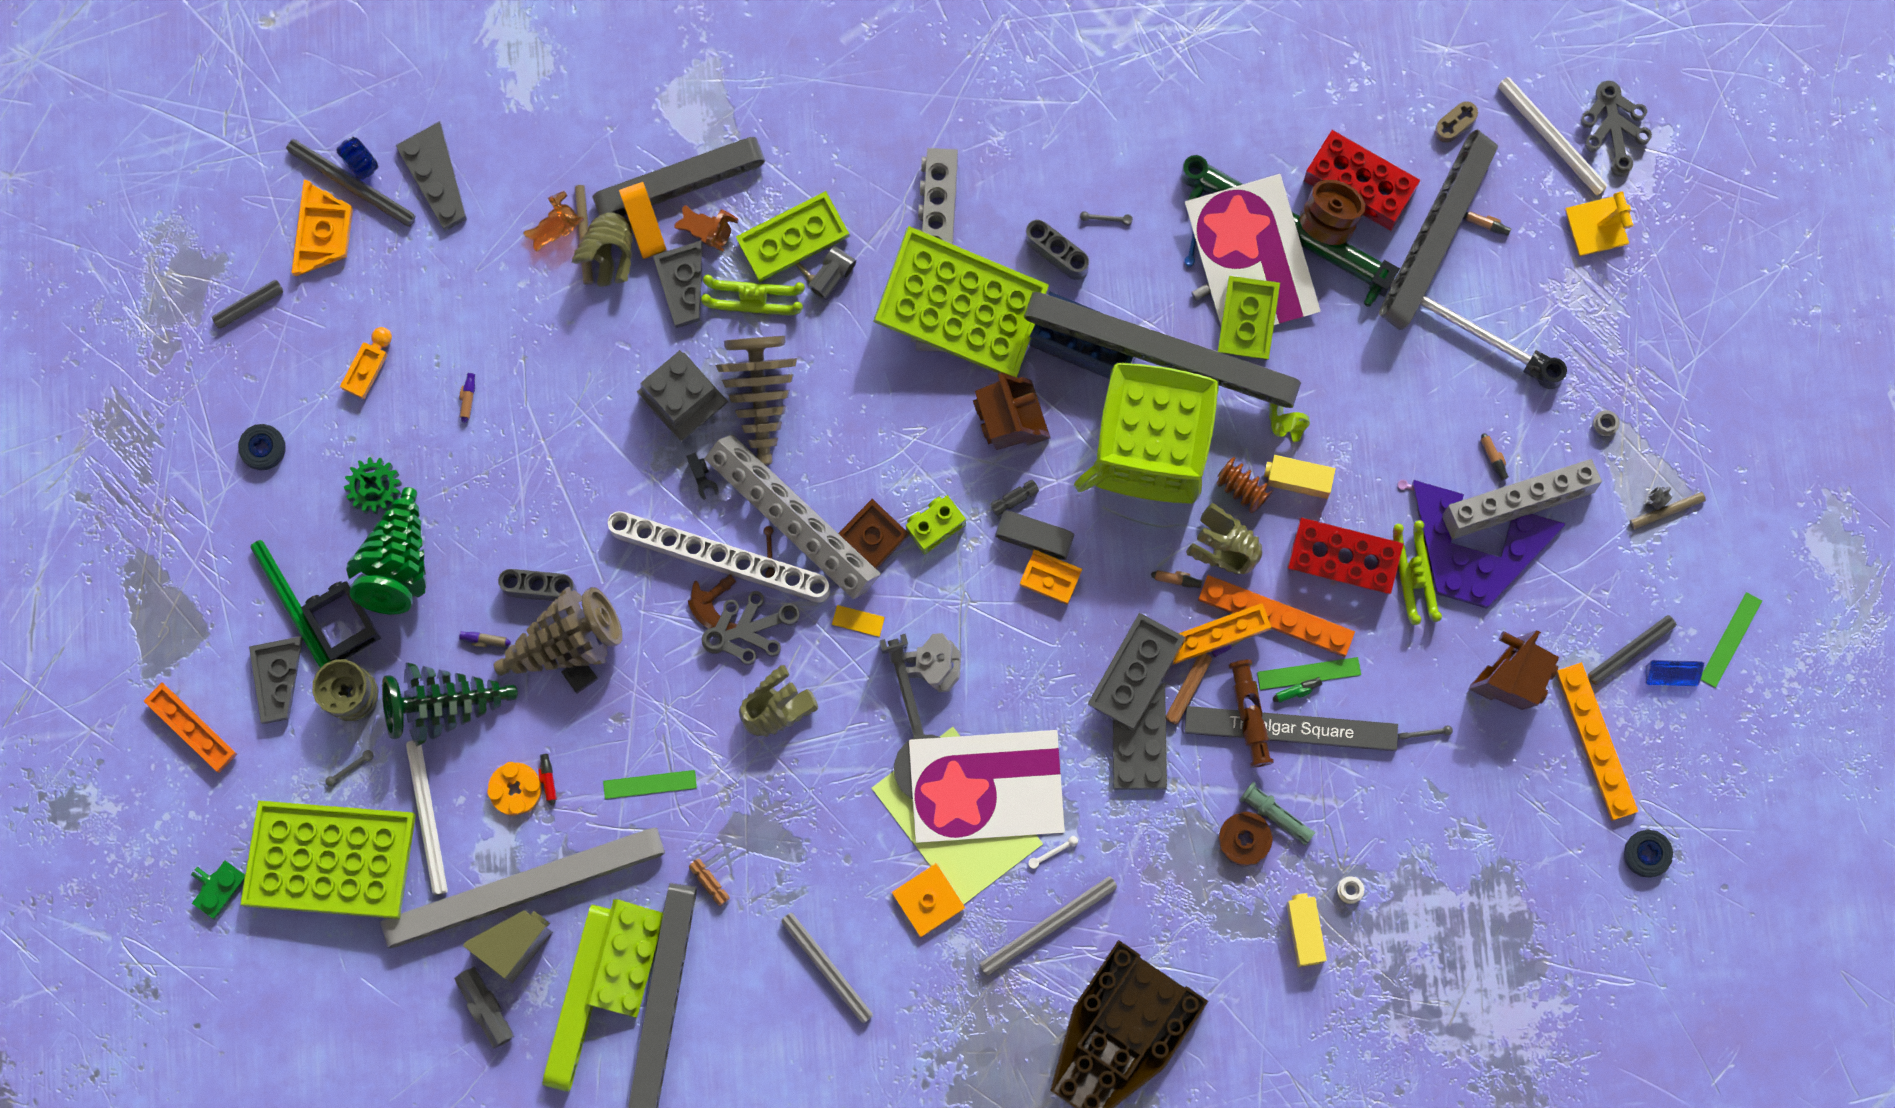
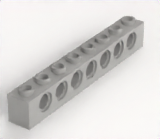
[911,148,958,352]
[704,434,881,599]

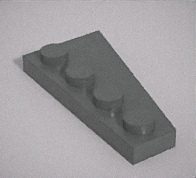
[395,121,467,231]

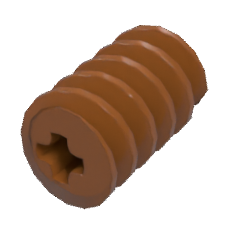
[1217,457,1274,513]

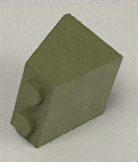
[463,910,553,983]

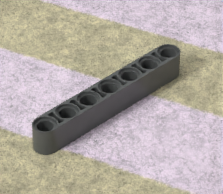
[592,137,765,216]

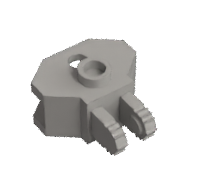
[904,633,961,692]

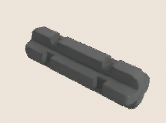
[991,480,1039,516]

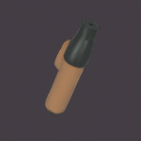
[1464,211,1512,236]
[1480,433,1509,481]
[1151,570,1202,588]

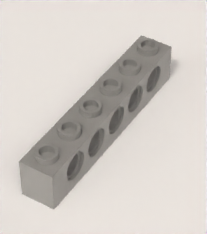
[1442,459,1602,539]

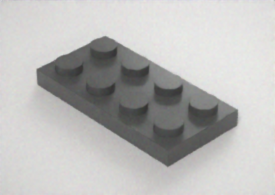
[1088,613,1186,731]
[1113,683,1167,790]

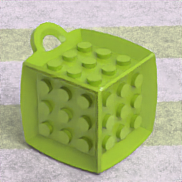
[1074,363,1219,504]

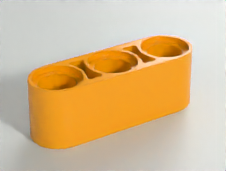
[619,182,667,259]

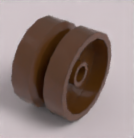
[1300,180,1365,245]

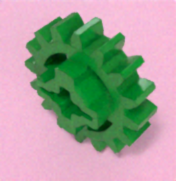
[344,457,402,514]

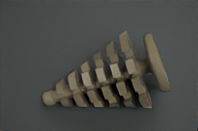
[716,336,798,466]
[494,587,622,676]

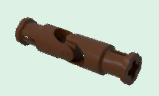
[1228,659,1274,768]

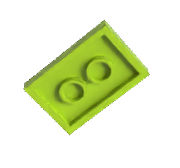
[1218,276,1280,360]

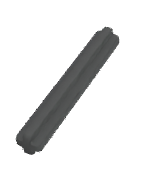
[1588,615,1677,685]

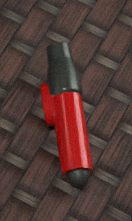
[538,754,557,805]

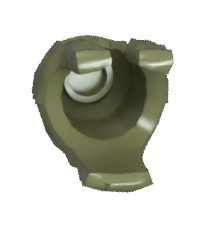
[571,213,633,287]
[1186,503,1263,574]
[739,665,818,737]

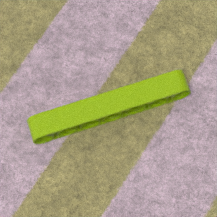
[542,904,611,1092]

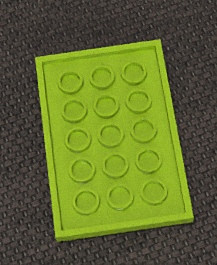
[873,226,1049,378]
[240,800,416,919]

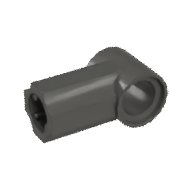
[808,246,857,299]

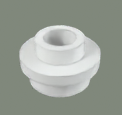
[1337,877,1364,904]

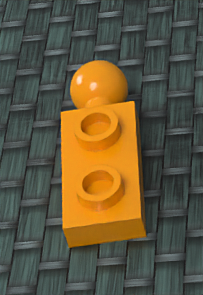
[340,327,392,400]

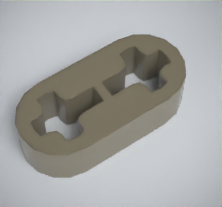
[1435,101,1478,143]

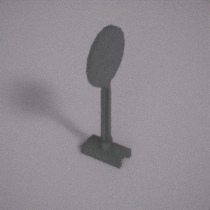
[880,634,941,799]

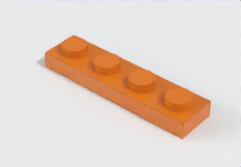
[144,682,237,773]

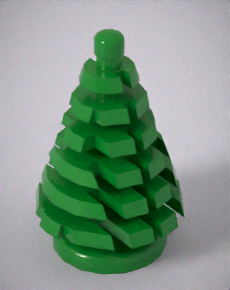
[346,487,426,615]

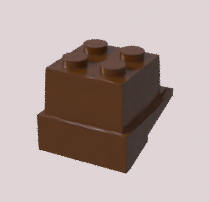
[973,373,1051,450]
[1469,630,1559,710]

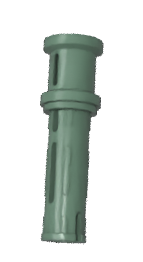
[1239,782,1315,846]

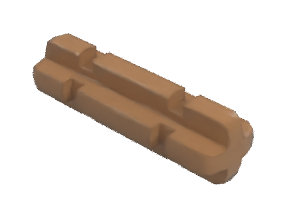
[689,858,730,906]

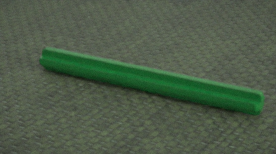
[250,540,331,668]

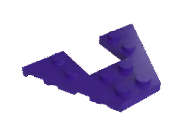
[1412,480,1565,609]

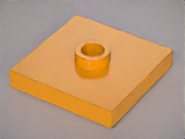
[892,863,966,938]

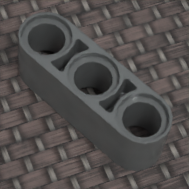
[1026,220,1089,280]
[995,511,1074,560]
[498,569,577,601]

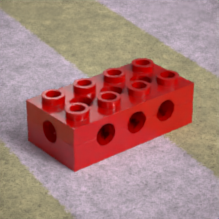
[1303,130,1420,231]
[1287,517,1404,594]

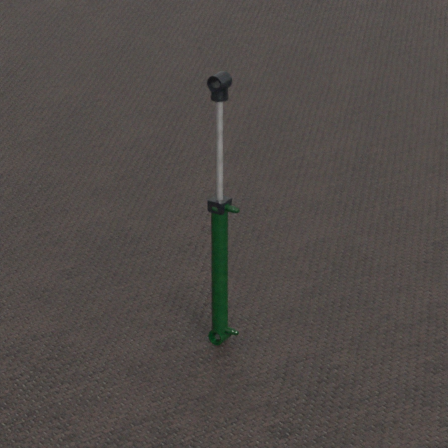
[1182,155,1567,389]

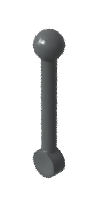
[1080,211,1133,226]
[1398,725,1453,740]
[325,750,374,787]

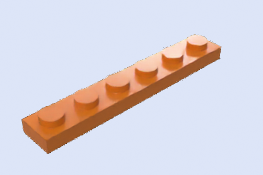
[1198,575,1355,657]

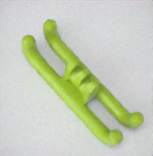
[701,275,805,316]
[1393,520,1442,625]

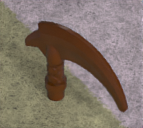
[688,574,737,631]

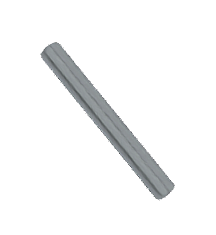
[781,913,873,1023]

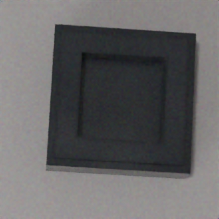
[561,665,598,694]

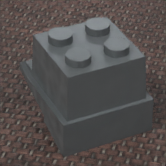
[637,350,728,441]

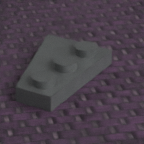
[653,240,702,328]
[249,636,303,724]

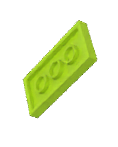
[735,191,850,283]
[585,899,663,1018]

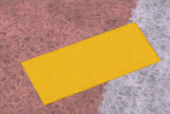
[832,605,885,637]

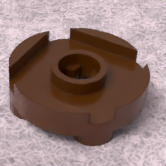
[1218,812,1273,866]

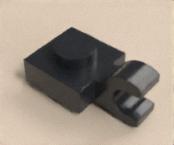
[686,452,719,500]

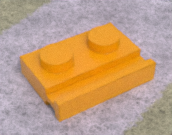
[1019,549,1082,605]

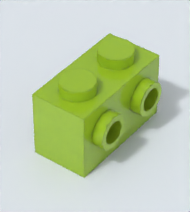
[906,495,966,555]

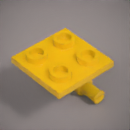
[1565,191,1634,257]

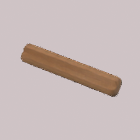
[1166,653,1212,725]

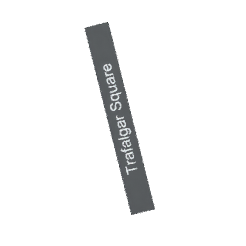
[1185,706,1398,751]

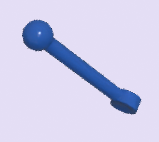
[1184,232,1196,267]

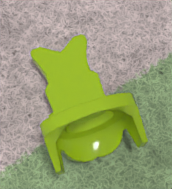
[1269,403,1310,442]

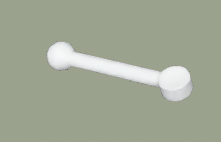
[1028,836,1078,869]

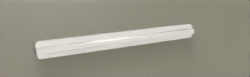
[1498,77,1607,195]
[406,740,448,895]

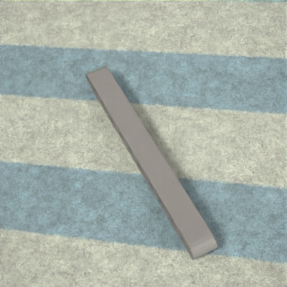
[380,828,665,948]

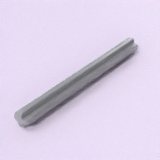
[980,877,1117,976]

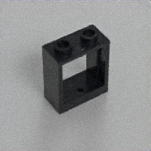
[300,581,381,661]

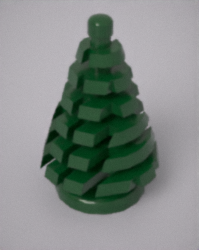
[382,663,518,747]

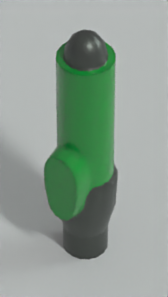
[1273,677,1322,703]

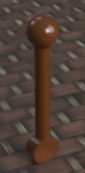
[763,526,775,578]

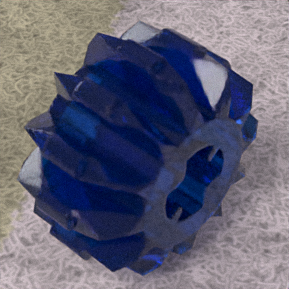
[336,136,378,180]

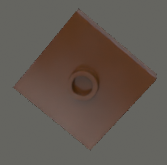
[838,498,910,570]

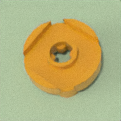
[487,762,542,816]

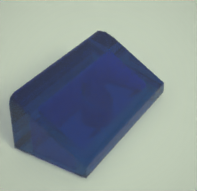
[1645,660,1704,686]

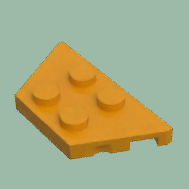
[291,180,353,276]

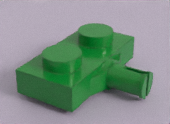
[191,860,245,920]

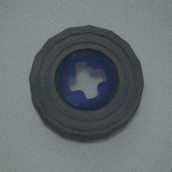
[238,424,286,470]
[1624,829,1673,878]

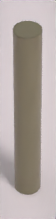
[1630,492,1706,530]

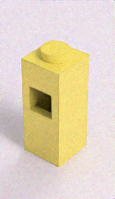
[1264,455,1336,499]
[1286,893,1327,967]

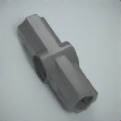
[454,967,515,1049]

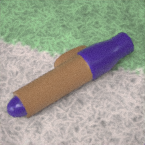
[459,373,476,423]

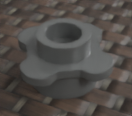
[1645,486,1672,510]

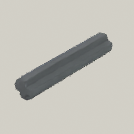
[212,280,283,329]

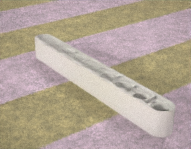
[607,511,830,603]

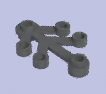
[1580,81,1652,177]
[702,591,800,665]

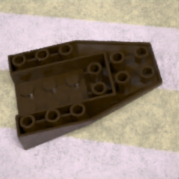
[1050,940,1209,1108]

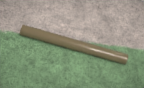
[575,185,593,284]

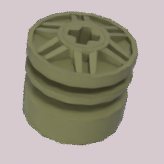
[312,660,379,721]

